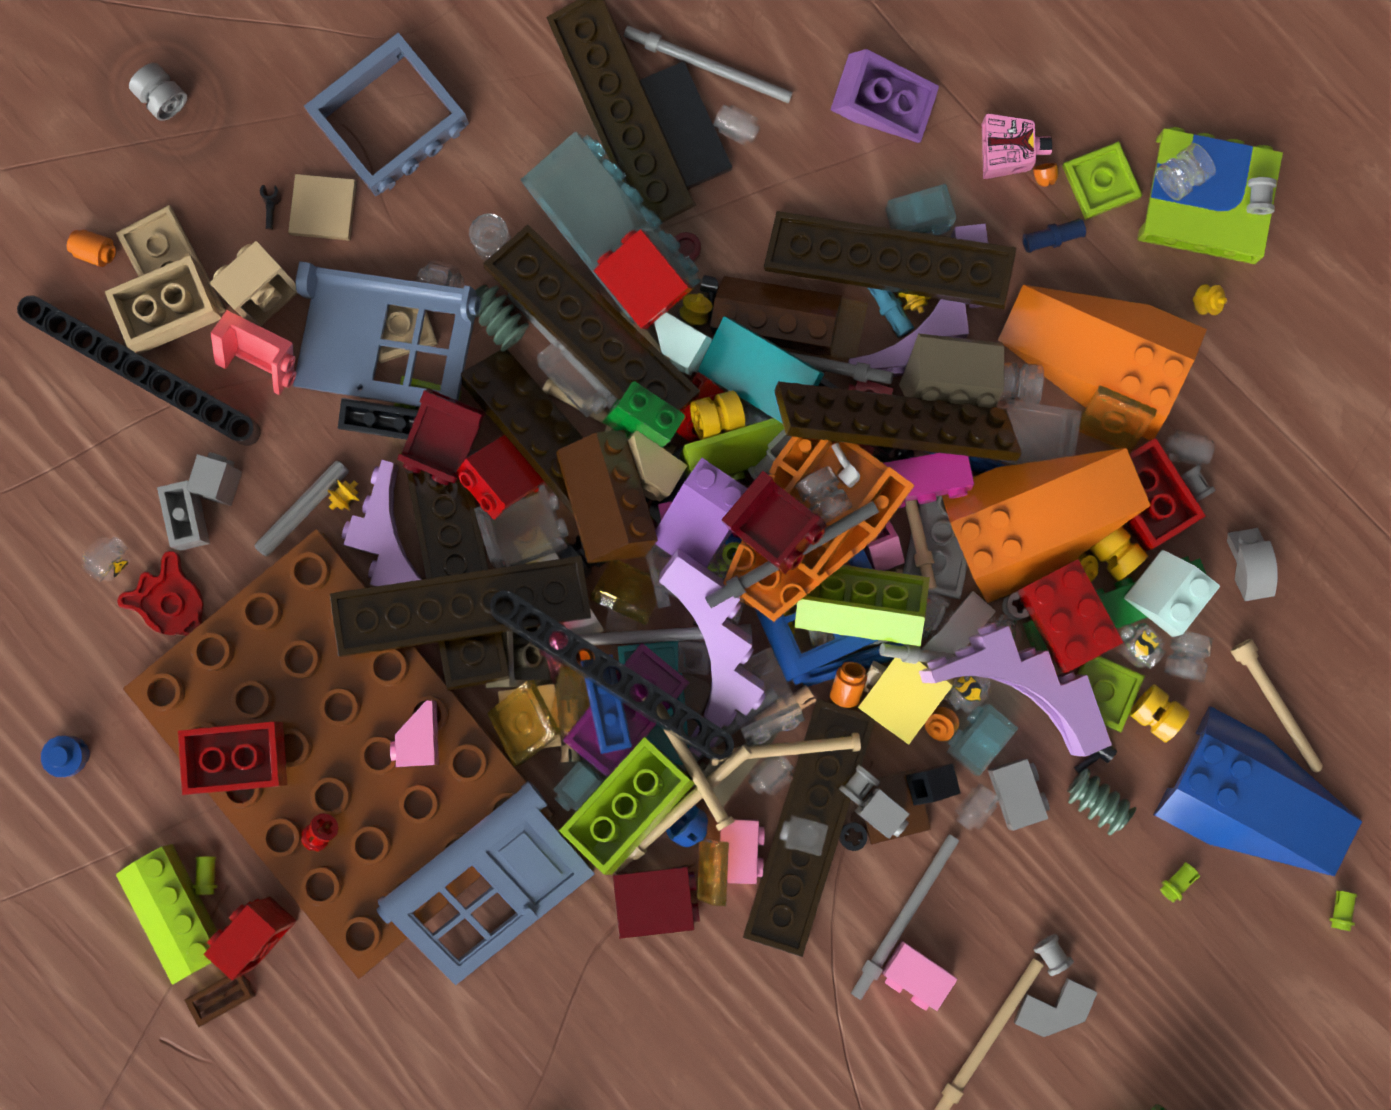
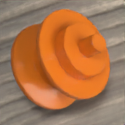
[925,707,959,741]

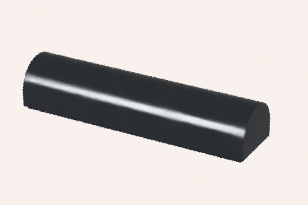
[338,398,418,440]

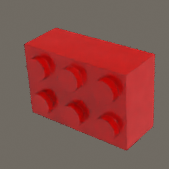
[1127,438,1206,552]
[1017,559,1124,673]
[178,721,287,795]
[203,896,297,980]

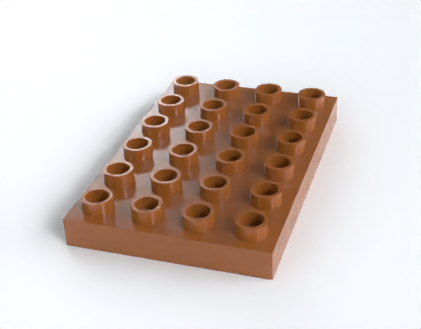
[123,529,556,979]

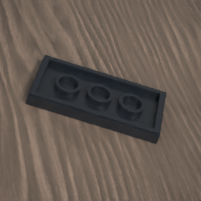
[641,61,732,189]

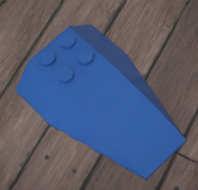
[1154,706,1362,876]

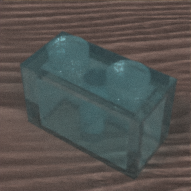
[885,184,957,235]
[946,704,1019,776]
[553,761,604,811]

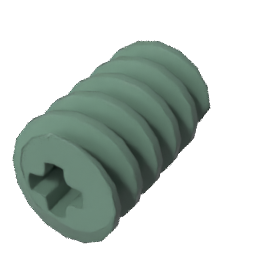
[475,285,529,352]
[1067,768,1137,836]

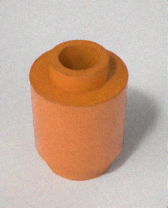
[67,229,116,267]
[830,662,867,708]

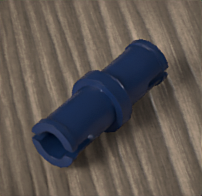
[1022,218,1086,253]

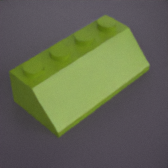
[679,418,784,482]
[795,565,930,646]
[559,737,695,875]
[116,844,217,985]

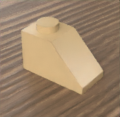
[627,430,687,502]

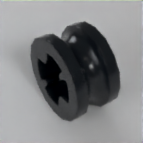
[839,822,868,851]

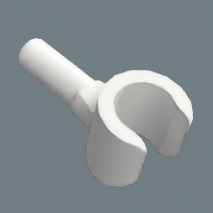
[831,443,860,488]

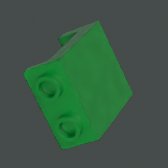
[602,381,685,448]

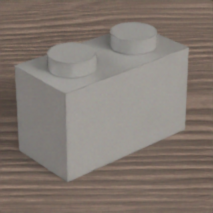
[186,452,242,506]
[157,480,210,551]
[988,759,1050,831]
[855,787,909,839]

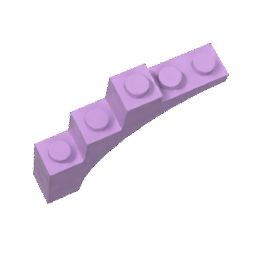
[848,224,988,377]
[342,460,422,587]
[659,548,766,757]
[919,623,1112,757]

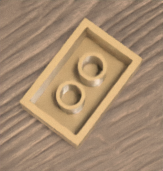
[209,241,298,327]
[105,255,222,354]

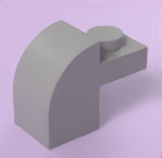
[1227,528,1278,601]

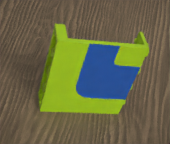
[1137,127,1283,264]

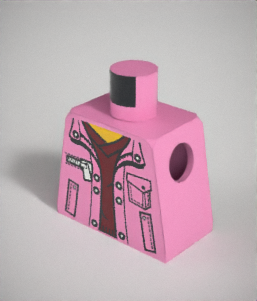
[981,114,1052,179]

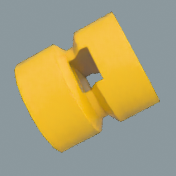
[690,390,745,440]
[1089,526,1149,581]
[1130,684,1190,742]

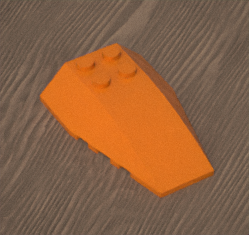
[998,284,1207,440]
[723,436,915,622]
[941,448,1151,603]

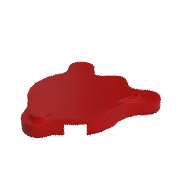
[117,551,204,636]

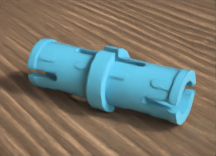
[867,288,915,338]

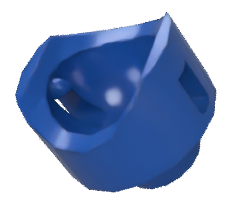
[41,736,90,777]
[666,800,708,847]

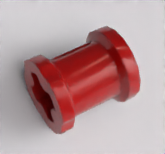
[301,813,339,852]

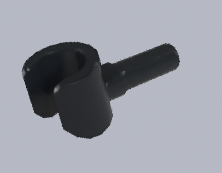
[260,185,281,229]
[700,275,718,319]
[1074,746,1117,773]

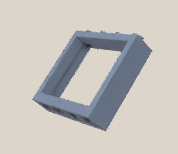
[304,32,469,196]

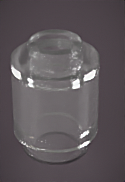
[713,104,760,145]
[1165,430,1214,465]
[955,784,1000,831]

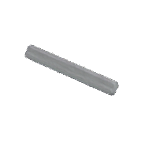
[255,460,349,556]

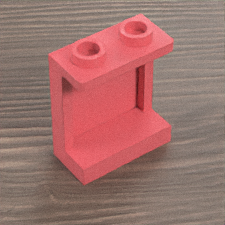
[211,310,296,395]

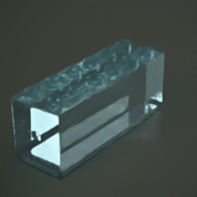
[520,131,701,324]

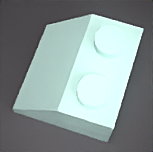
[654,312,712,376]
[1124,550,1220,637]

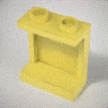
[858,658,954,745]

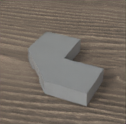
[1014,978,1097,1037]

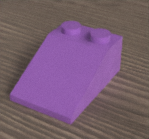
[830,49,939,143]
[655,458,748,568]

